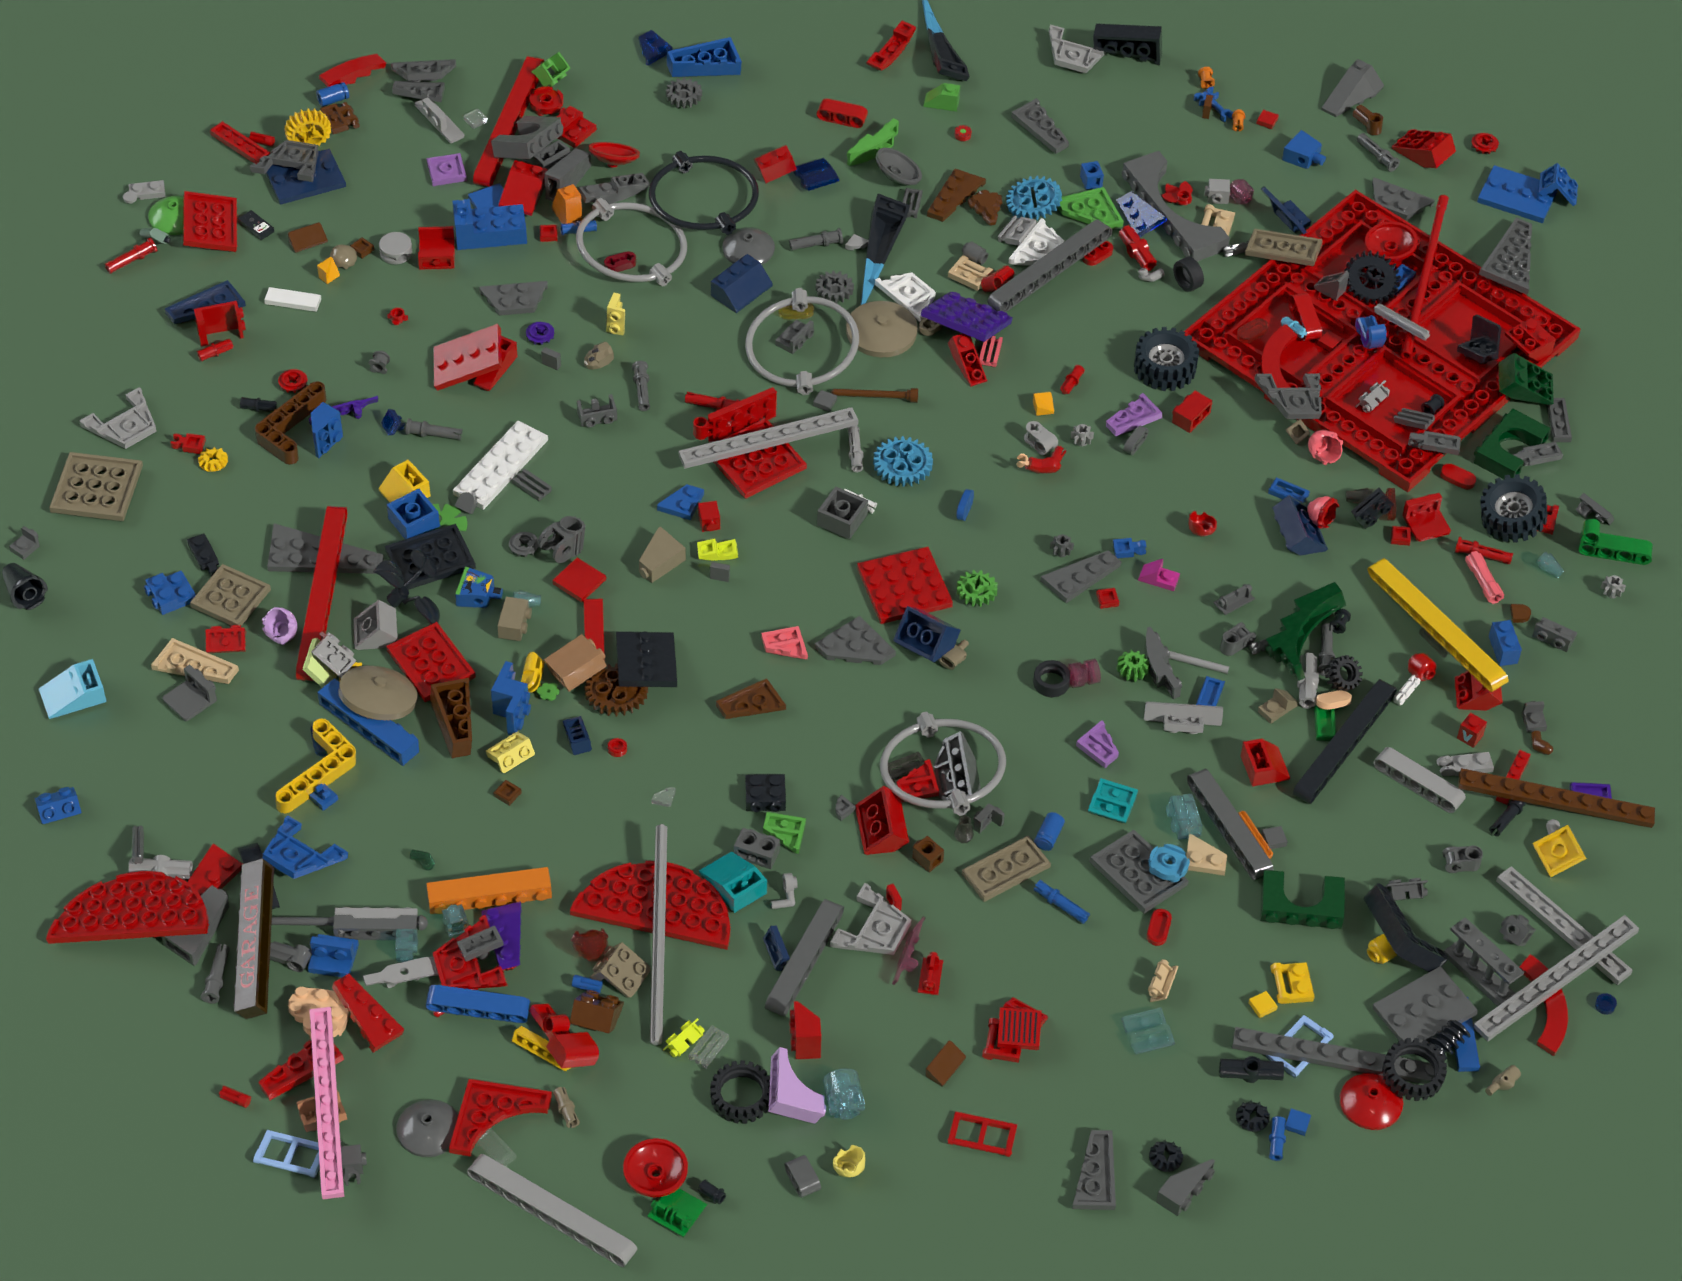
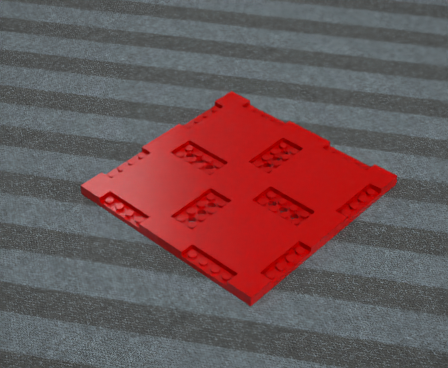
[1184,190,1581,493]

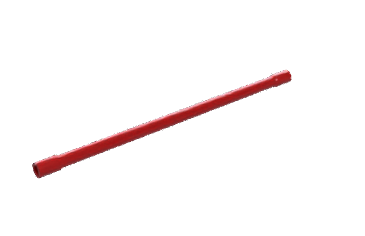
[1401,195,1449,360]

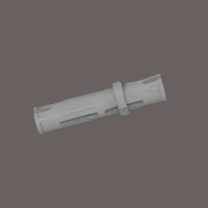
[848,425,863,472]

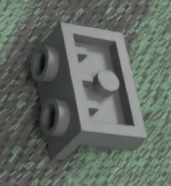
[775,319,814,354]
[1532,617,1577,652]

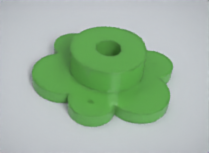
[537,683,560,701]

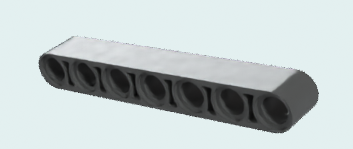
[1187,768,1273,880]
[765,899,844,1017]

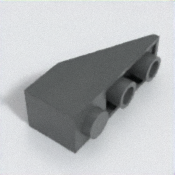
[1156,1159,1215,1216]

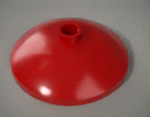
[589,142,640,167]
[1365,222,1418,262]
[1340,1073,1403,1130]
[623,1138,688,1197]

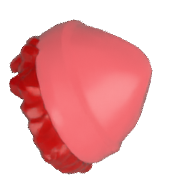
[1307,496,1339,529]

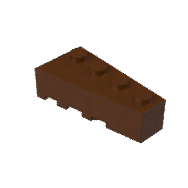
[430,678,472,758]

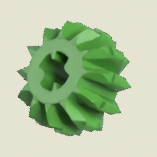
[1117,649,1149,682]

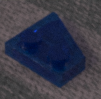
[639,30,673,66]

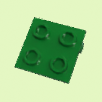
[647,1188,707,1238]

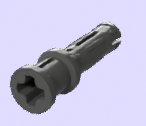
[1357,133,1400,172]
[789,228,843,251]
[632,361,650,411]
[406,418,463,441]
[1318,624,1335,676]
[201,944,230,1004]

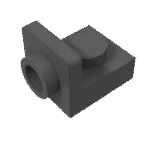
[9,526,40,560]
[1522,701,1547,733]

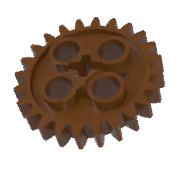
[585,663,648,717]

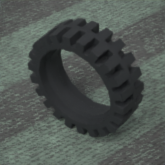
[1382,1038,1447,1101]
[710,1060,770,1124]

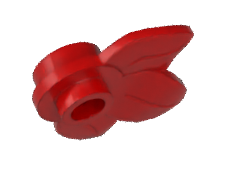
[1161,181,1193,205]

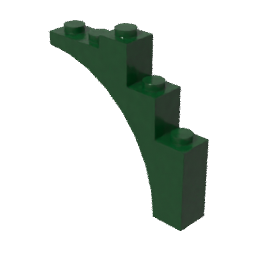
[1266,582,1346,681]

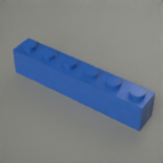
[318,678,419,766]

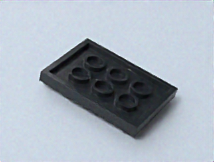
[385,524,476,590]
[616,631,678,687]

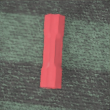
[1465,551,1504,604]

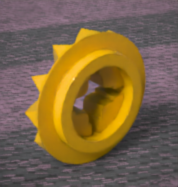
[198,447,228,472]

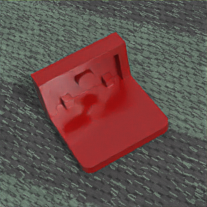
[1402,493,1451,542]

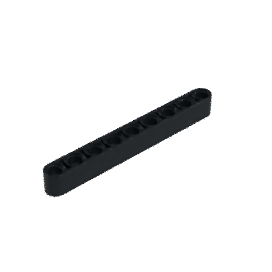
[1293,679,1397,804]

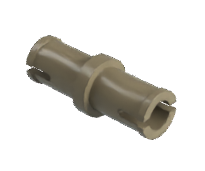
[553,1087,580,1128]

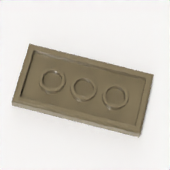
[1245,229,1322,266]
[962,836,1051,902]

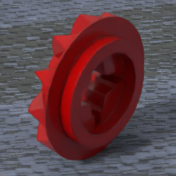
[1471,133,1499,154]
[278,369,308,393]

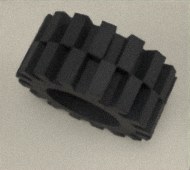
[1325,655,1363,691]

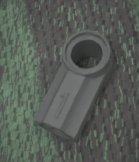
[270,941,312,972]

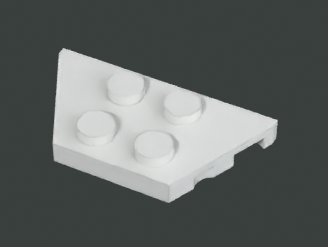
[1008,218,1064,266]
[875,272,936,322]

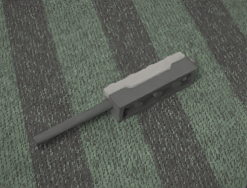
[272,907,428,940]

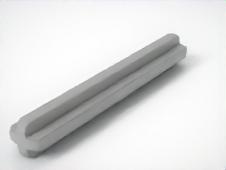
[1374,303,1430,340]

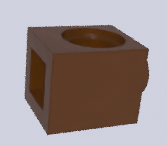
[912,836,944,873]

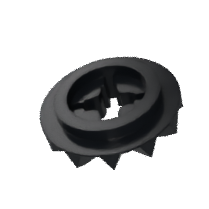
[1236,1100,1270,1132]
[1149,1140,1183,1172]

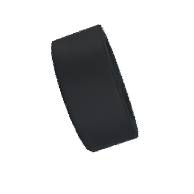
[1173,256,1204,292]
[1033,660,1071,698]

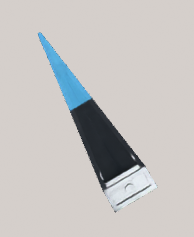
[922,0,970,81]
[861,194,910,305]

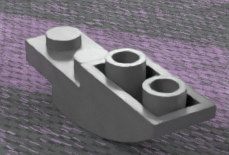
[578,173,650,204]
[1145,626,1182,699]

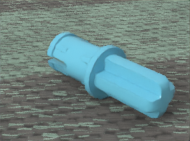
[1281,317,1307,338]

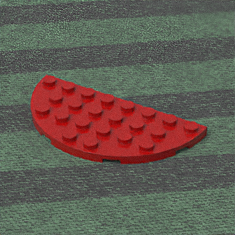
[570,860,730,950]
[46,871,209,944]

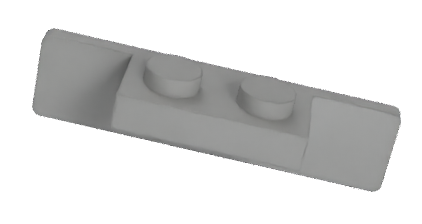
[415,97,464,144]
[1144,702,1223,734]

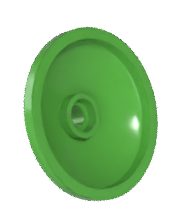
[148,196,183,235]

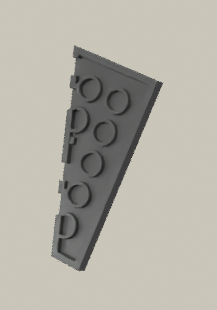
[1479,217,1532,295]
[267,523,384,574]

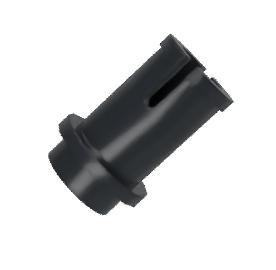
[698,1179,726,1204]

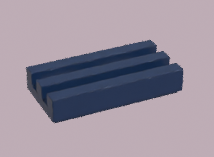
[763,925,790,971]

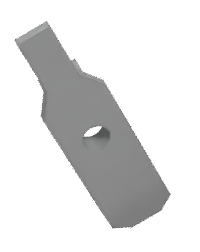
[363,957,439,988]

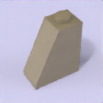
[639,527,686,583]

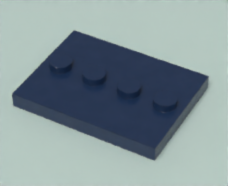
[266,148,346,205]

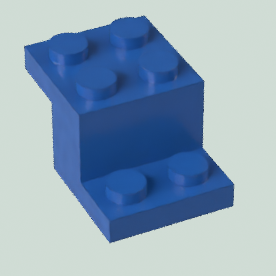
[491,661,531,735]

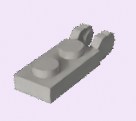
[1436,752,1494,776]

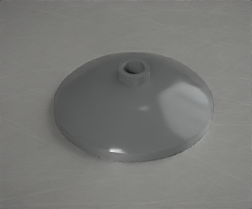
[876,148,922,185]
[722,227,775,265]
[397,1099,458,1157]

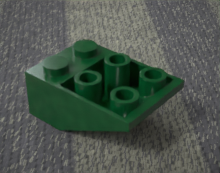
[1499,353,1554,405]

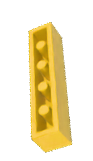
[512,1026,570,1072]

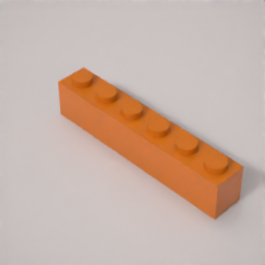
[427,867,552,914]

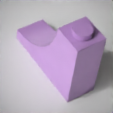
[769,1047,826,1124]

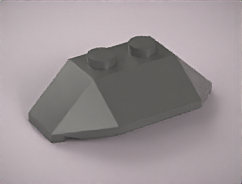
[934,731,981,801]

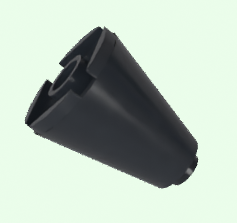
[2,563,48,610]

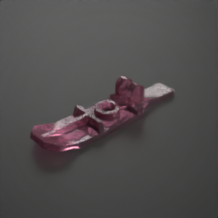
[892,916,926,985]

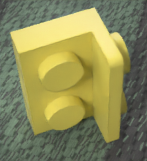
[606,293,625,336]
[486,731,535,773]

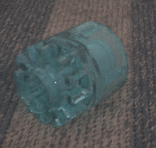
[823,1069,865,1120]

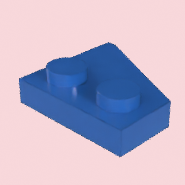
[657,484,704,520]

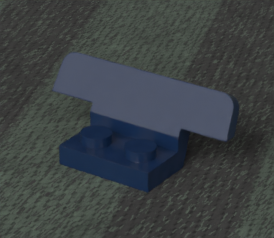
[1261,186,1311,234]

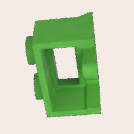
[531,52,570,87]

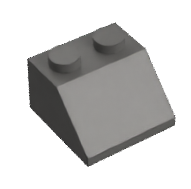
[353,600,398,650]

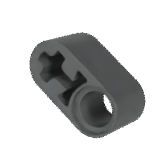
[784,1155,821,1198]

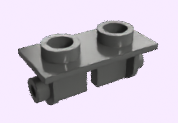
[1213,584,1255,615]
[1385,878,1428,901]

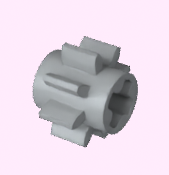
[1071,424,1094,447]
[1601,575,1626,598]

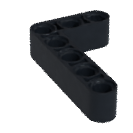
[1364,883,1449,972]

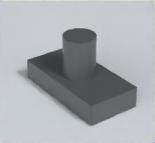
[457,926,504,962]

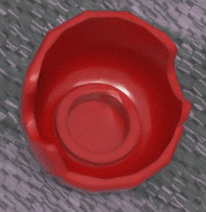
[1189,511,1217,537]

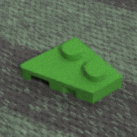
[763,812,806,854]

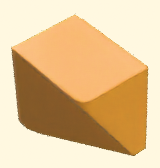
[317,257,340,284]
[1033,392,1054,416]

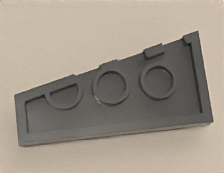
[1040,550,1121,603]

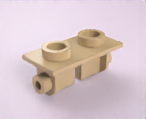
[1148,959,1179,1002]

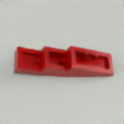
[319,54,386,87]

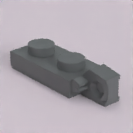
[1408,431,1461,455]
[1513,442,1563,466]

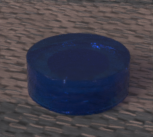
[1595,993,1617,1015]

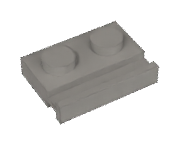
[998,216,1037,246]

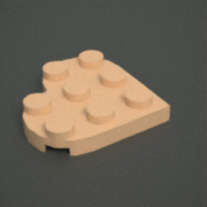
[288,987,351,1040]

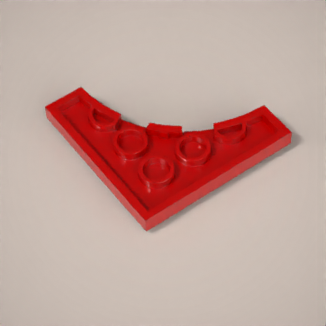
[449,1079,552,1156]

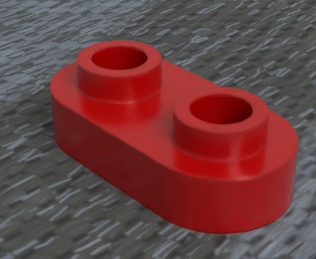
[1082,241,1113,266]

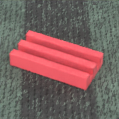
[979,336,1003,367]

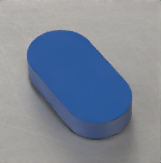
[956,489,974,521]

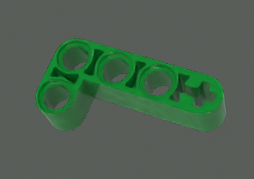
[1579,519,1653,565]

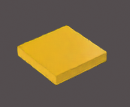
[1532,825,1587,877]

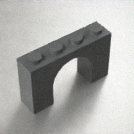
[491,116,563,159]

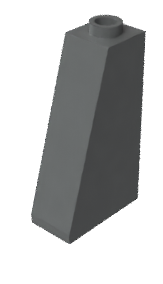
[545,148,591,201]
[162,886,229,966]

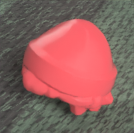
[1308,430,1343,465]

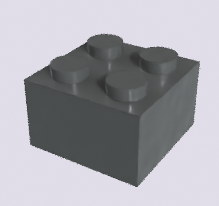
[817,486,868,539]

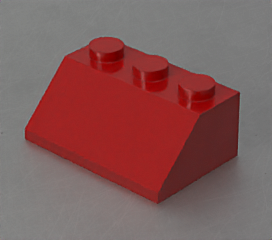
[855,786,909,855]

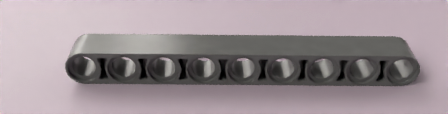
[987,219,1112,312]

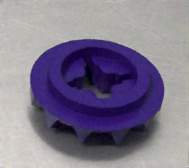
[526,322,555,345]

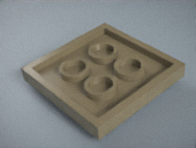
[190,564,271,626]

